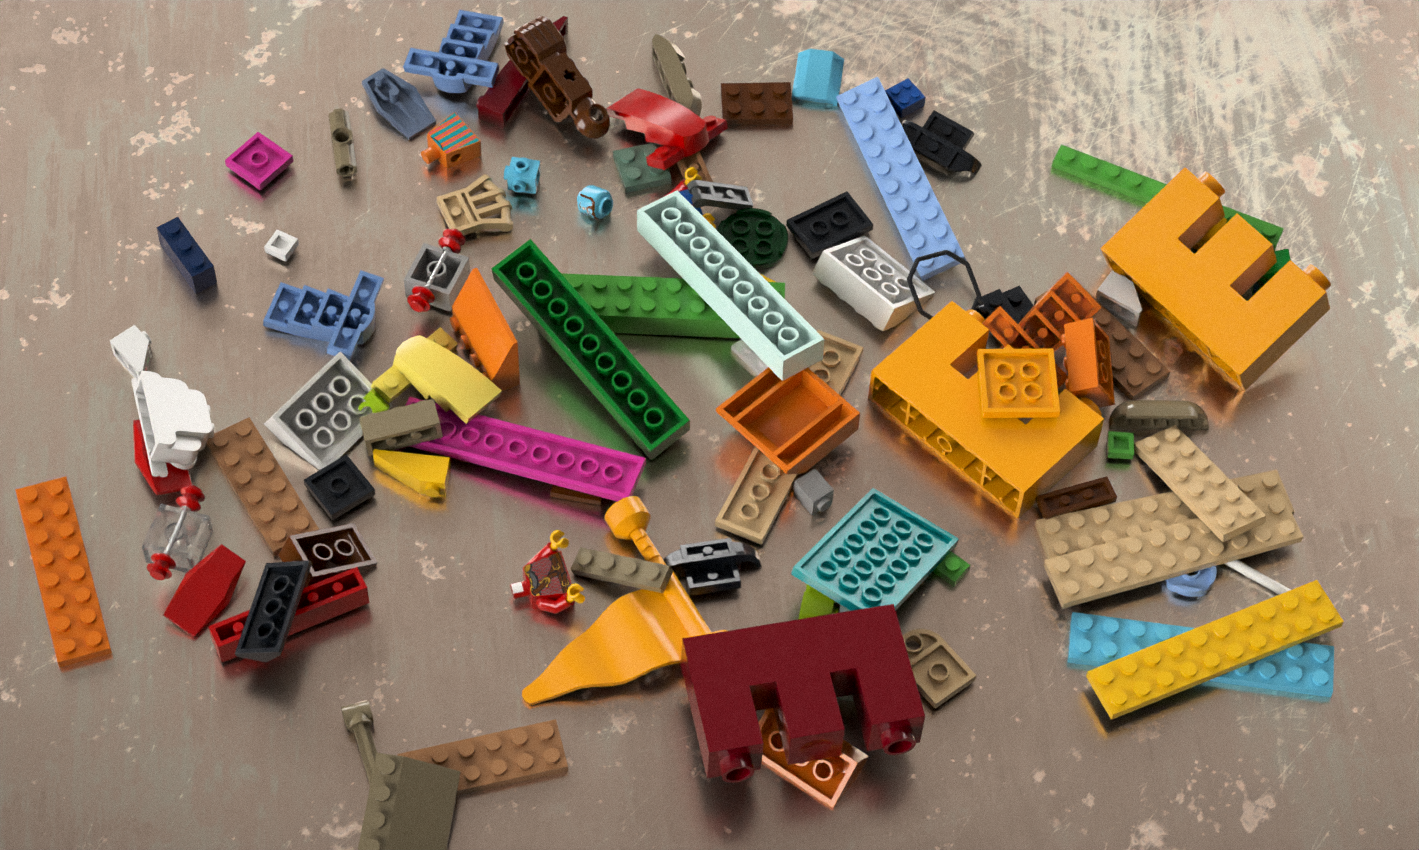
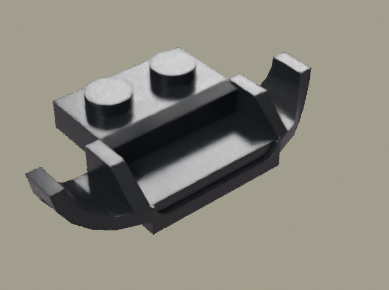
[901,110,982,175]
[663,538,762,596]

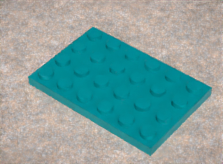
[791,488,959,611]

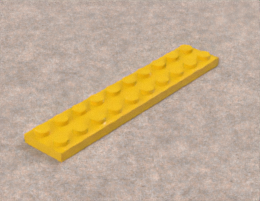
[1086,580,1344,720]

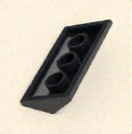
[235,560,312,662]

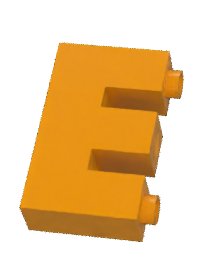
[1101,168,1331,391]
[868,301,1104,519]

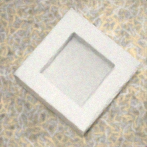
[264,230,299,262]

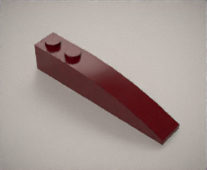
[476,16,568,129]

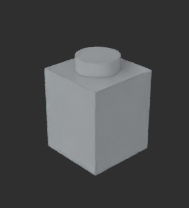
[794,469,834,515]

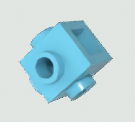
[504,157,541,194]

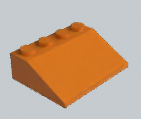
[450,268,520,391]

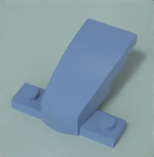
[403,10,504,93]
[263,270,384,361]

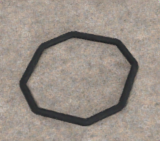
[907,250,981,320]

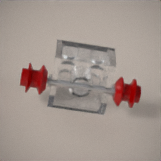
[142,485,213,580]

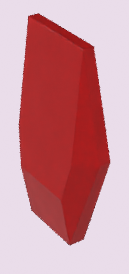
[133,419,192,496]
[163,544,246,637]

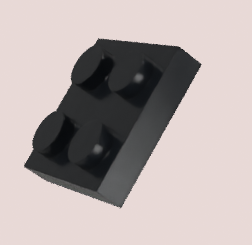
[304,454,376,521]

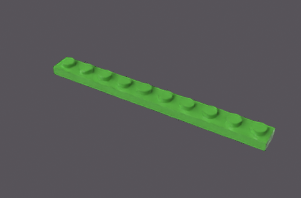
[1052,145,1284,251]

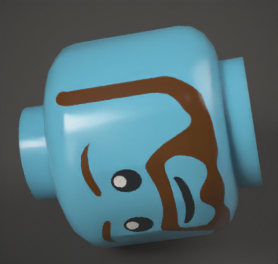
[577,185,613,219]

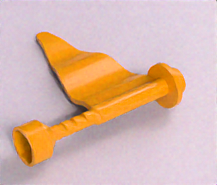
[522,496,728,705]

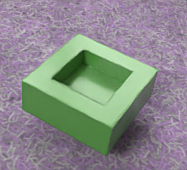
[1107,431,1134,459]
[933,551,970,587]

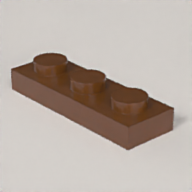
[1036,476,1117,519]

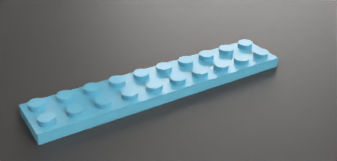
[1067,612,1334,697]

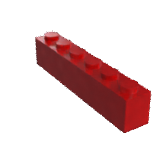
[208,567,370,662]

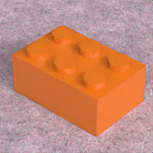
[1062,318,1115,408]

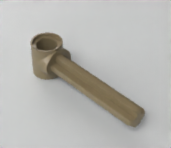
[341,700,377,784]

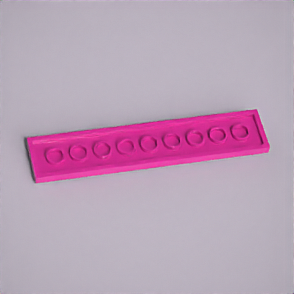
[405,397,646,501]

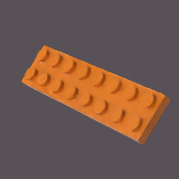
[15,476,112,668]

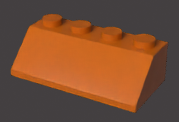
[759,708,869,807]

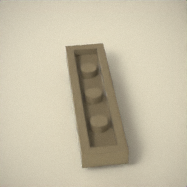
[571,547,673,593]

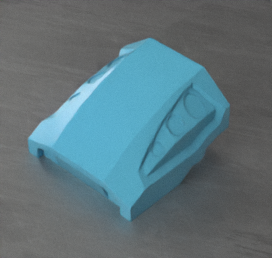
[792,49,844,106]

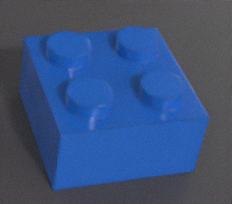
[885,78,926,119]

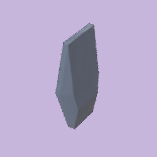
[362,68,436,140]

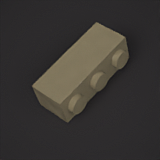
[359,399,443,456]

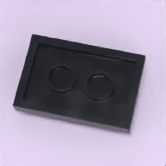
[786,191,873,259]

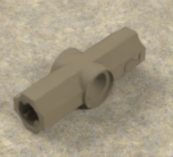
[329,108,357,177]

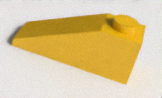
[373,449,451,497]

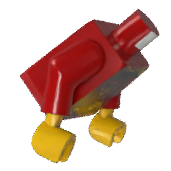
[510,530,585,614]

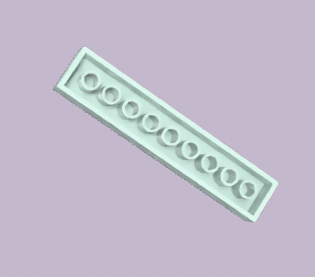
[637,191,824,381]

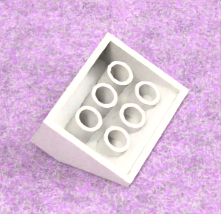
[812,236,935,331]
[264,352,392,470]

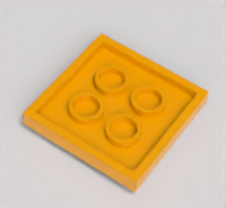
[977,349,1060,418]

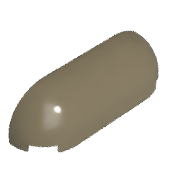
[1109,400,1209,430]

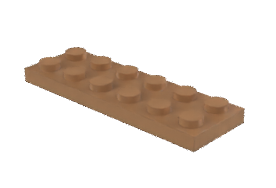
[1034,275,1170,400]
[206,417,319,557]
[397,719,568,796]

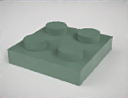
[613,143,671,193]

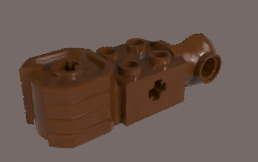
[505,16,610,139]

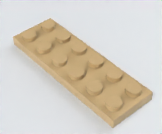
[1134,425,1266,542]

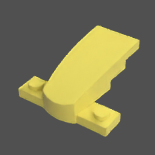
[371,327,502,424]

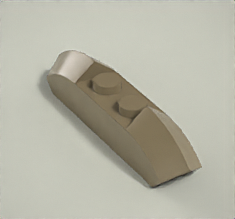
[652,34,702,117]

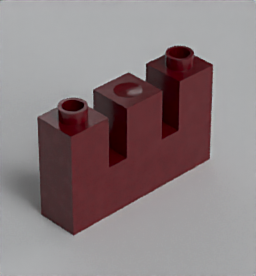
[681,604,925,783]

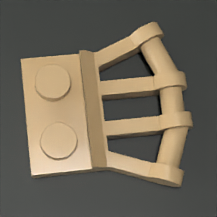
[437,174,513,236]

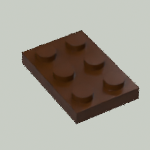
[721,82,793,126]

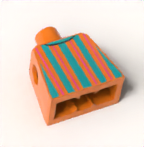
[421,112,481,168]

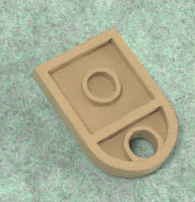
[903,629,977,708]

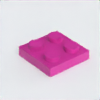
[225,132,294,190]

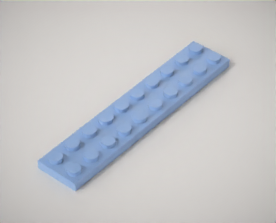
[836,77,967,281]

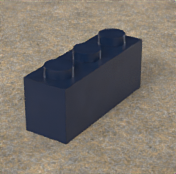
[156,217,217,294]

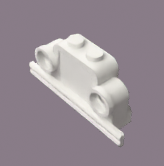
[131,371,215,477]

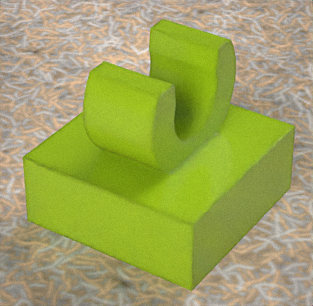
[358,388,390,413]

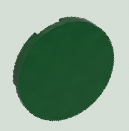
[717,208,788,271]

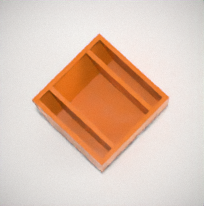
[716,367,860,474]

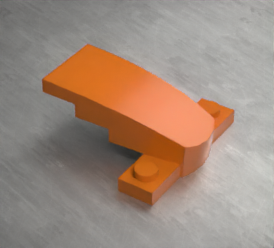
[982,272,1102,388]

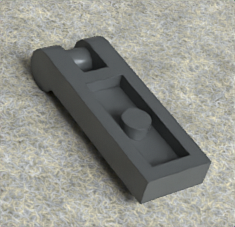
[687,180,754,210]

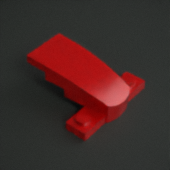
[606,88,728,170]

